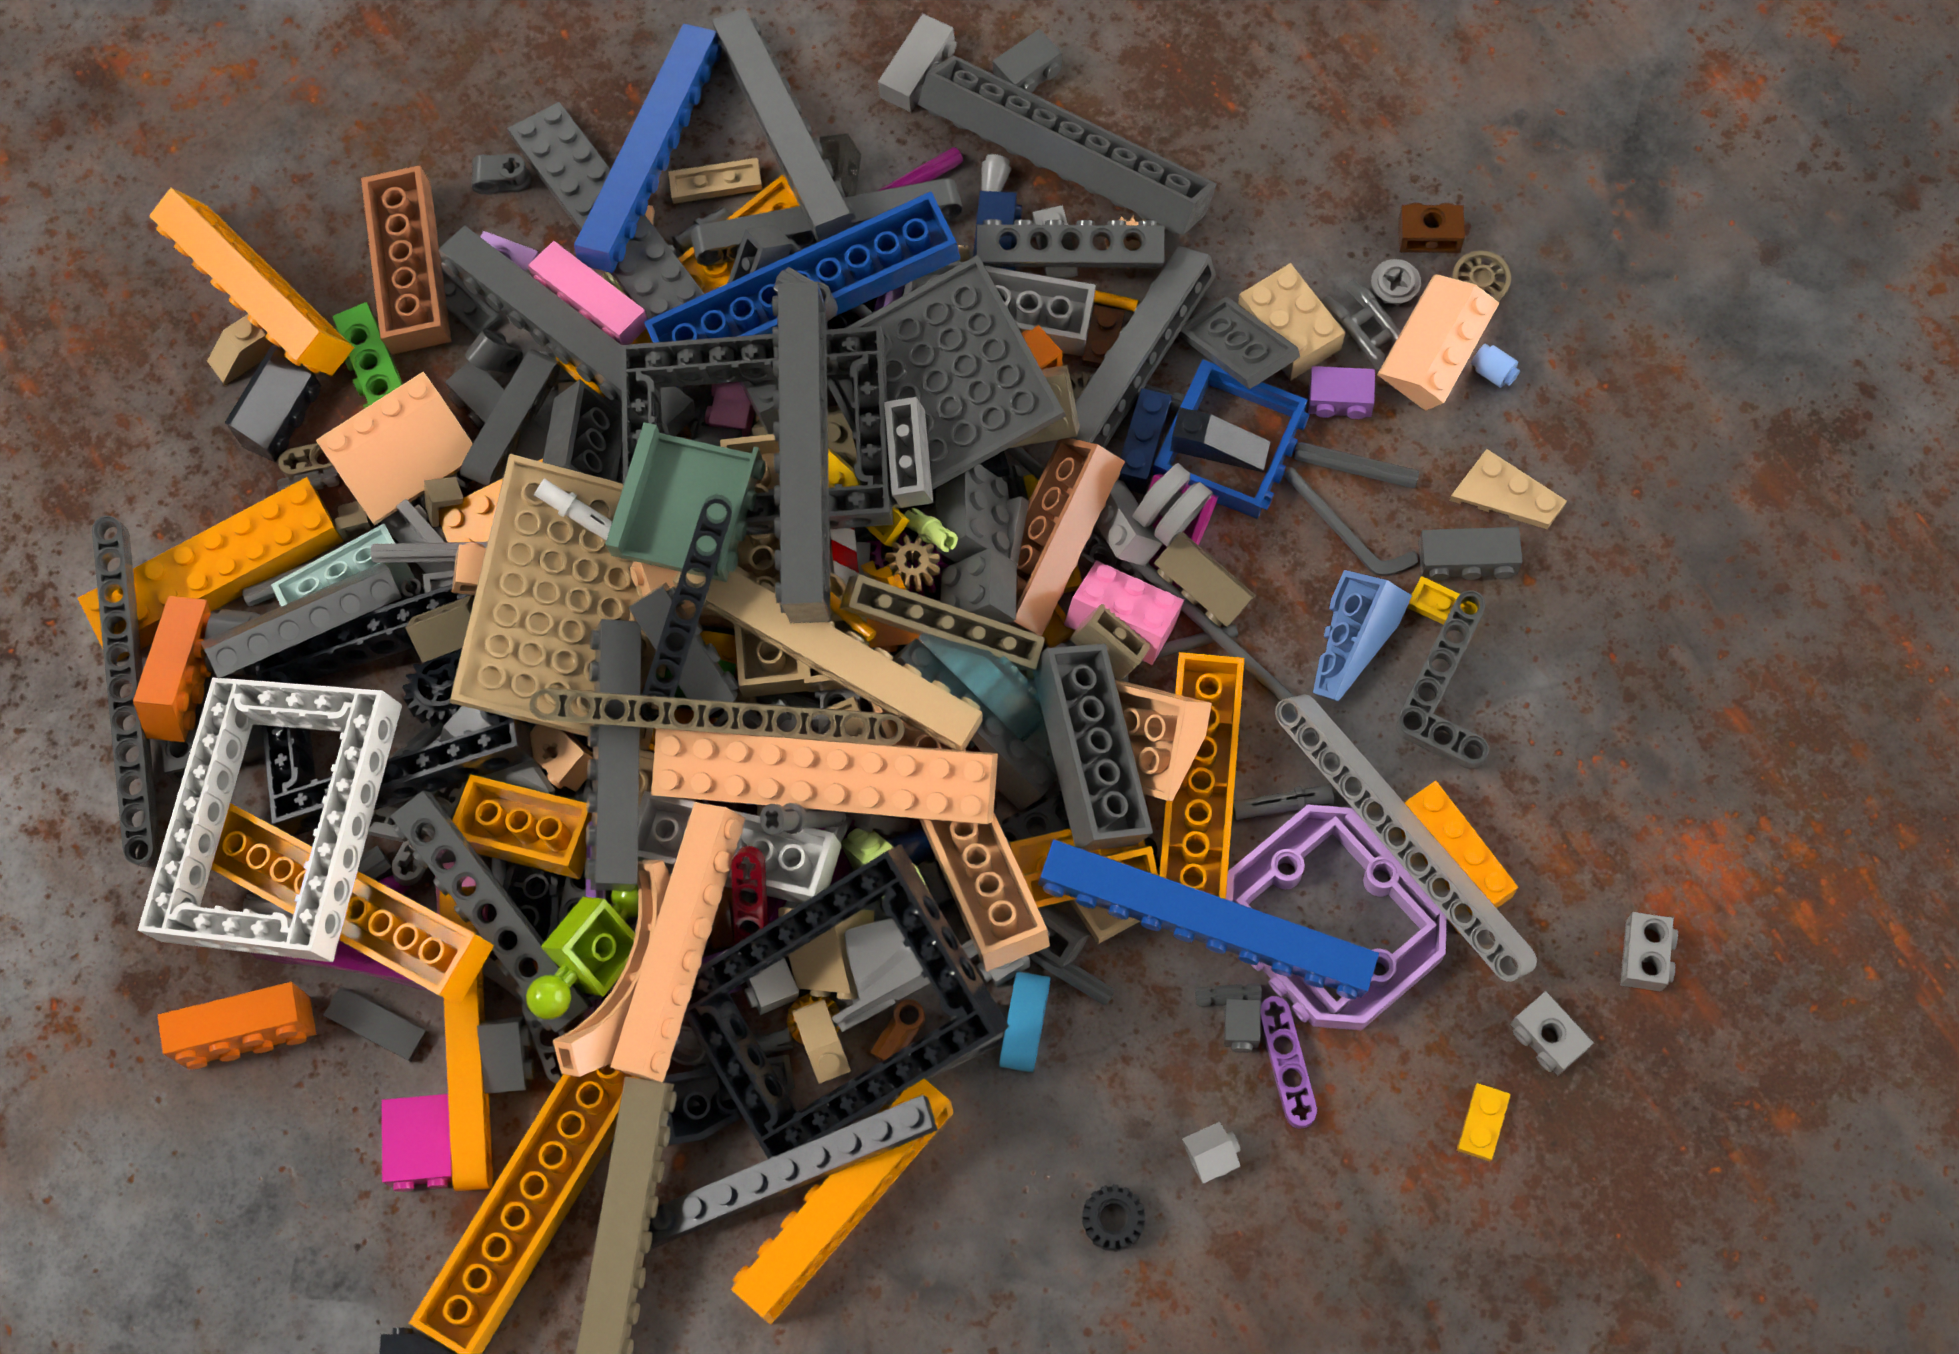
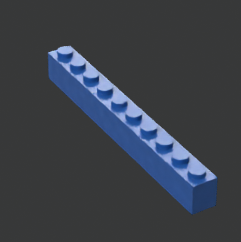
[574,24,722,273]
[1038,839,1379,999]

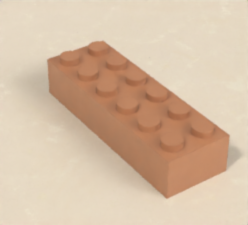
[361,165,451,355]
[1007,438,1125,636]

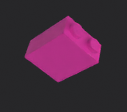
[382,1094,452,1192]

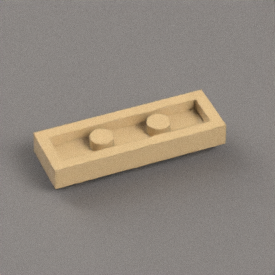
[668,158,763,204]

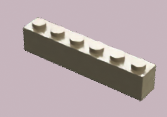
[839,574,1045,671]

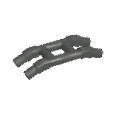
[1321,280,1402,384]

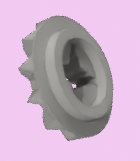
[1371,259,1421,307]

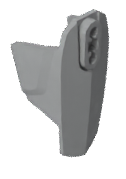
[831,918,978,1032]

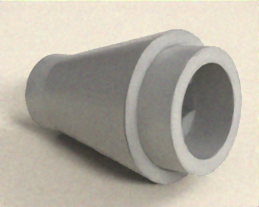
[982,154,1011,192]

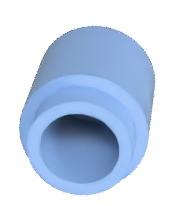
[1471,343,1520,388]

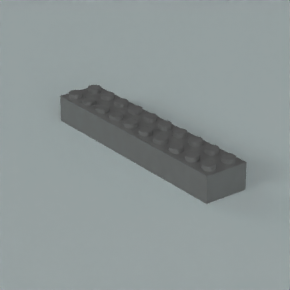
[918,56,1217,235]
[772,282,831,624]

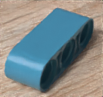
[999,971,1051,1073]

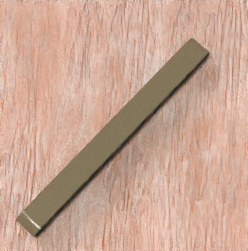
[529,688,904,745]

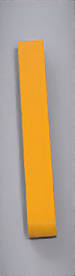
[439,886,493,1192]

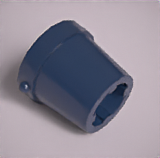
[885,827,933,867]

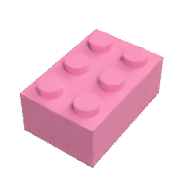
[1064,561,1184,665]

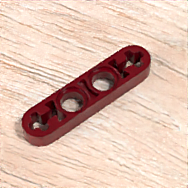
[731,846,768,976]

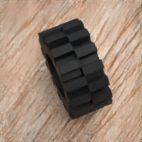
[1082,1184,1145,1252]

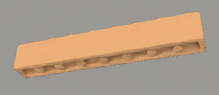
[611,802,746,1083]

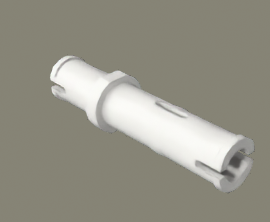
[534,478,612,540]

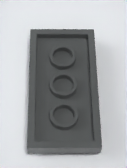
[1179,296,1300,389]

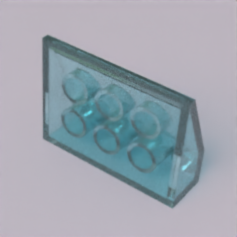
[918,633,1044,743]

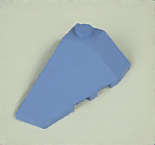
[1313,570,1412,701]

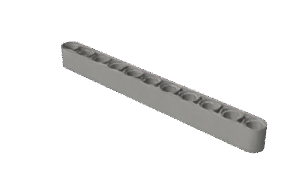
[1275,694,1537,982]

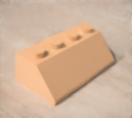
[1377,274,1499,411]

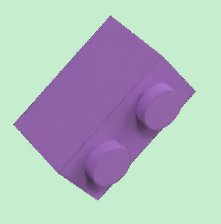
[1308,366,1375,419]

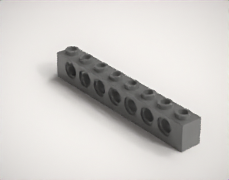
[390,791,593,1033]

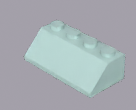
[271,524,415,606]

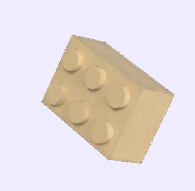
[1238,263,1345,380]

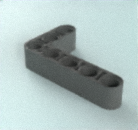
[1397,590,1489,769]

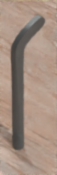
[1283,467,1418,576]

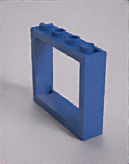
[1152,359,1310,519]

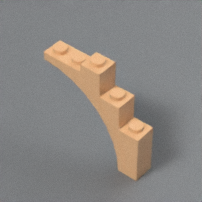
[553,859,670,1077]

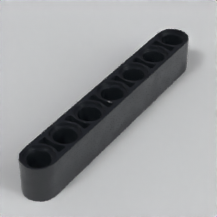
[640,494,733,721]

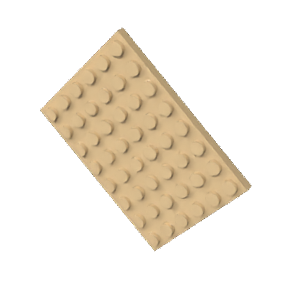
[449,454,666,751]

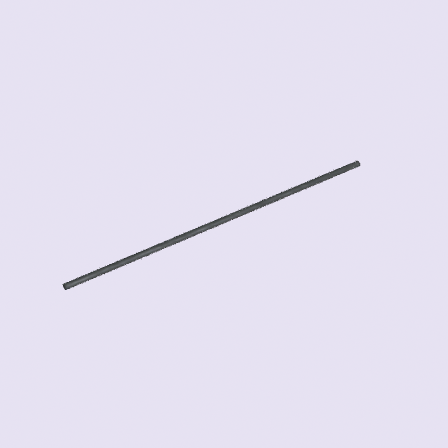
[789,238,1294,701]

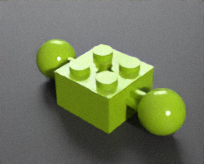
[526,884,638,1020]

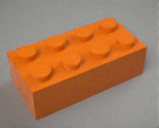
[133,596,212,742]
[157,982,317,1070]

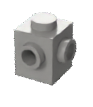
[1182,1122,1241,1183]

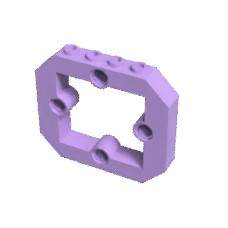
[1226,805,1447,1030]

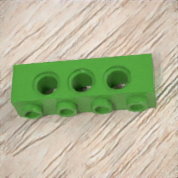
[332,302,403,409]

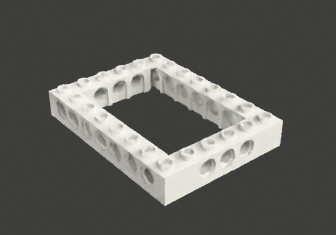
[138,677,402,962]

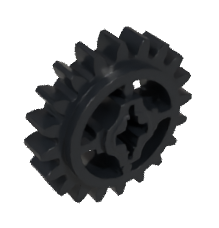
[402,648,462,727]

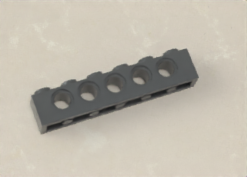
[977,219,1164,268]

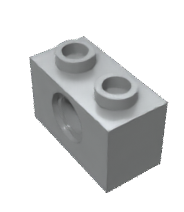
[1511,991,1594,1076]

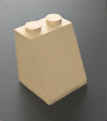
[779,907,874,999]

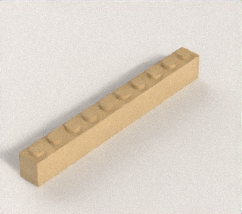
[673,566,983,751]

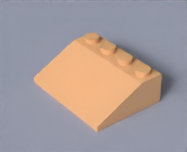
[316,372,473,525]
[1115,679,1212,801]

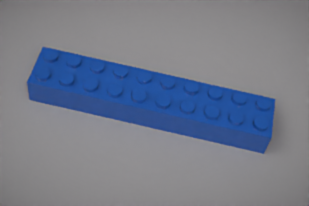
[644,191,961,388]

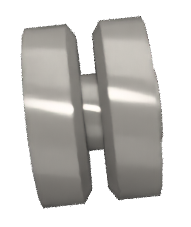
[1132,463,1213,547]

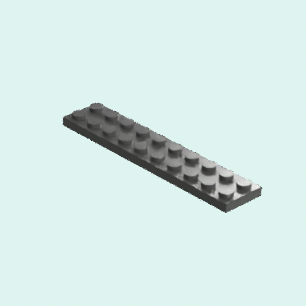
[507,102,704,320]

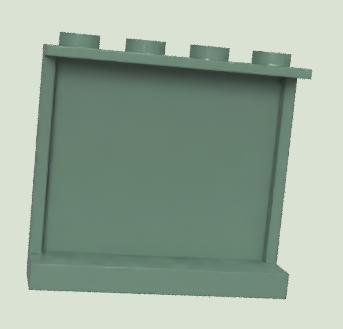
[605,422,766,582]

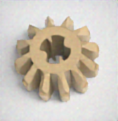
[885,536,940,592]

